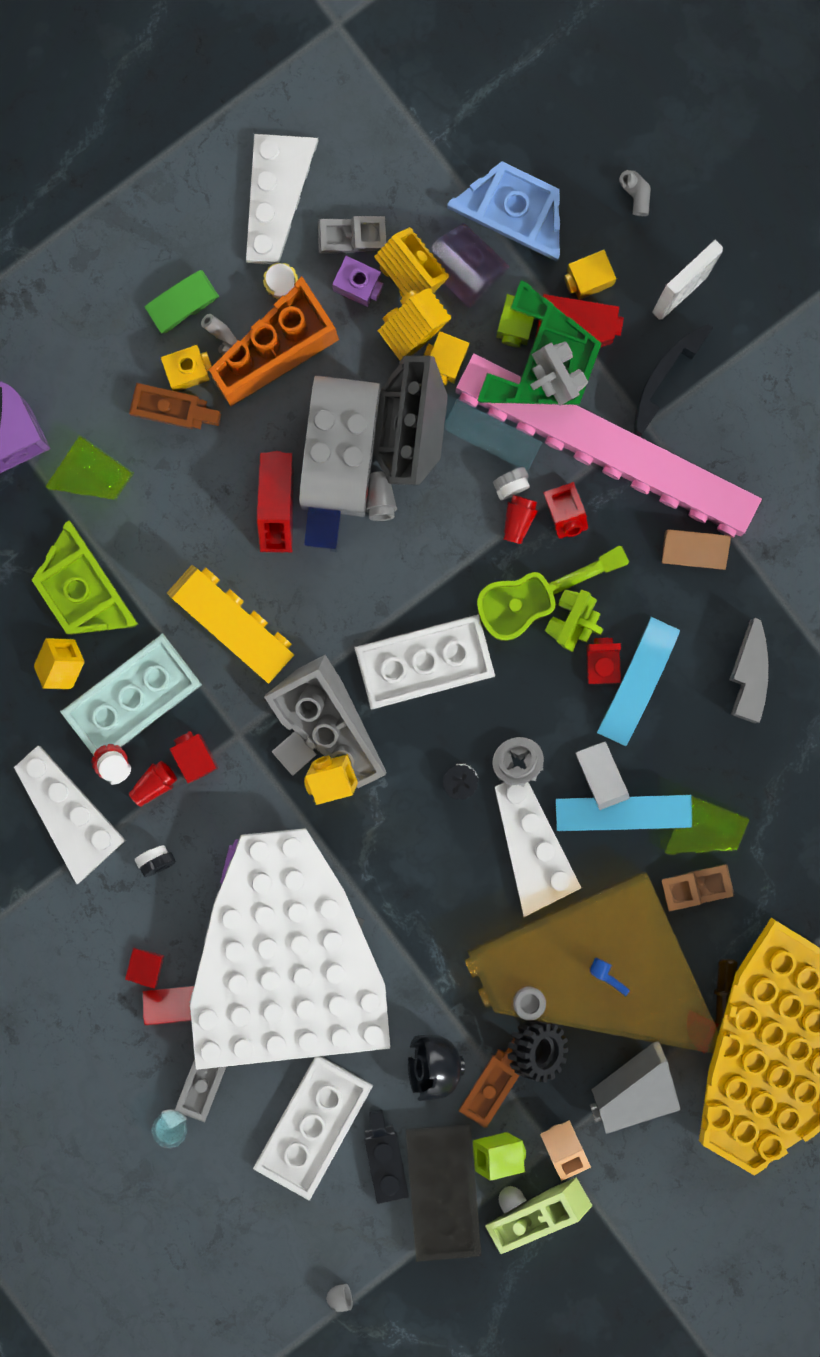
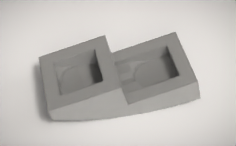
[317,216,386,253]

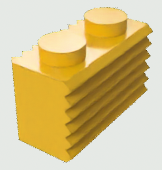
[374,227,449,298]
[377,288,451,361]

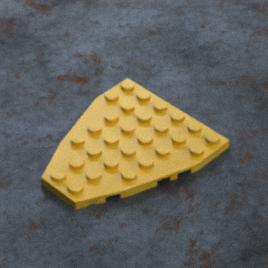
[699,917,820,1176]

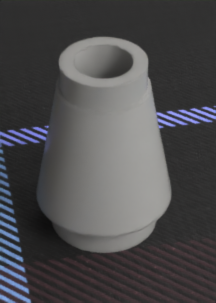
[366,471,397,521]

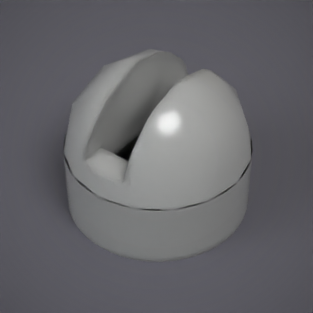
[498,1186,527,1214]
[326,1284,353,1312]

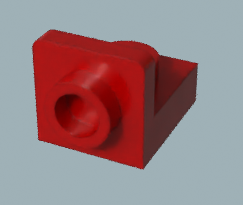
[543,482,588,539]
[586,638,621,684]

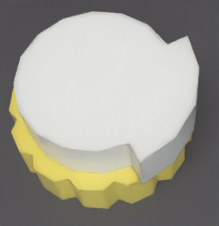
[263,263,298,299]

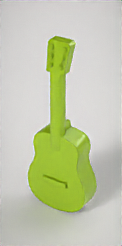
[477,546,629,641]

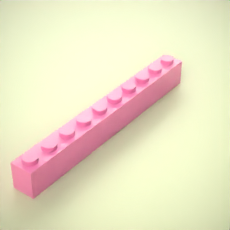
[456,354,762,538]

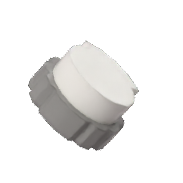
[493,467,530,500]

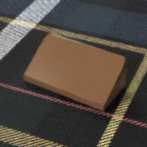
[661,530,731,570]

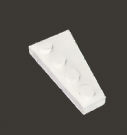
[246,134,318,265]
[14,746,126,884]
[494,782,581,917]

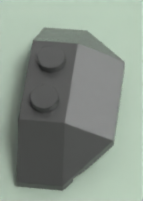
[373,356,448,485]

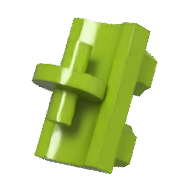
[545,589,604,652]

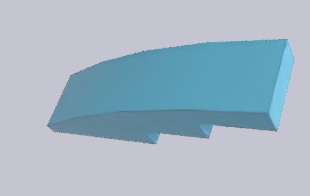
[556,795,692,831]

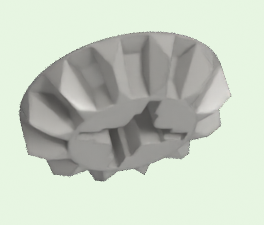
[492,737,544,787]

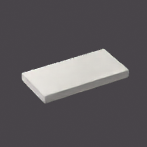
[652,240,723,320]
[354,614,495,710]
[253,1056,373,1201]

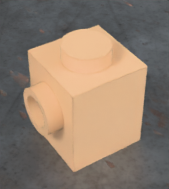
[540,1120,591,1181]

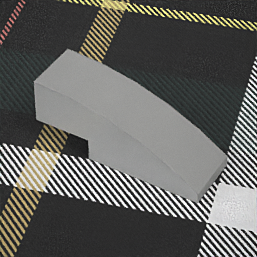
[729,618,768,723]

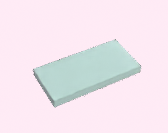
[61,633,202,756]

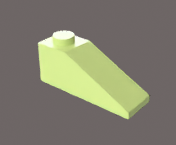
[485,1177,592,1254]

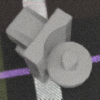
[530,342,588,406]

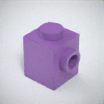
[332,256,384,307]

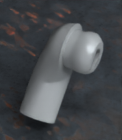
[619,170,651,216]
[201,314,238,356]

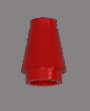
[503,495,538,544]
[129,761,177,807]

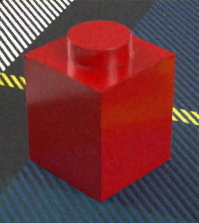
[170,731,219,783]

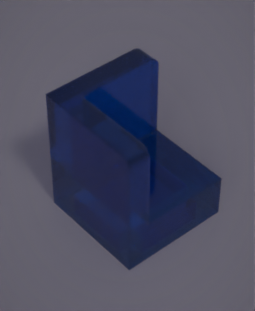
[304,507,342,552]

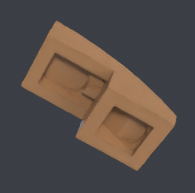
[662,864,735,911]

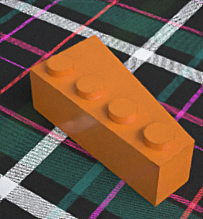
[209,276,339,407]

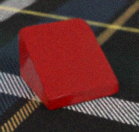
[125,948,165,989]

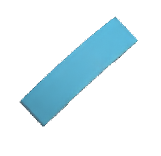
[597,617,680,746]

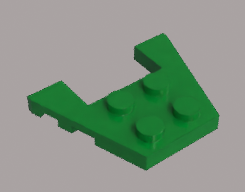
[477,280,602,405]

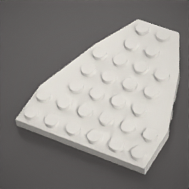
[190,828,390,1070]

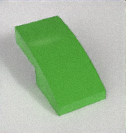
[144,270,219,333]

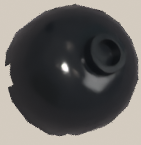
[408,1035,465,1101]

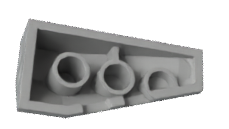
[264,655,386,788]

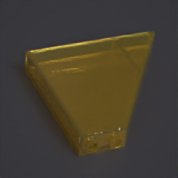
[465,871,719,1053]

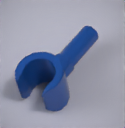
[590,958,630,996]

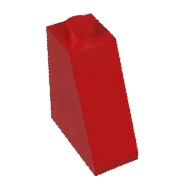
[535,294,624,347]
[257,451,294,553]

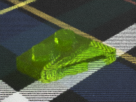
[45,436,134,500]
[665,794,749,855]

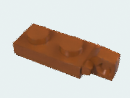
[129,383,222,430]
[458,1039,520,1128]

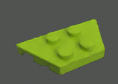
[32,520,138,635]

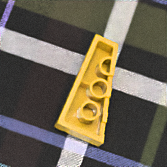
[167,565,294,684]

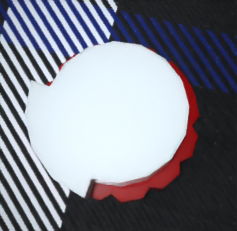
[91,744,131,785]

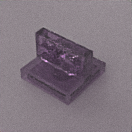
[430,223,510,308]

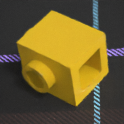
[423,331,470,385]
[161,345,212,392]
[304,754,358,805]

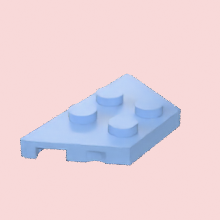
[447,161,560,262]

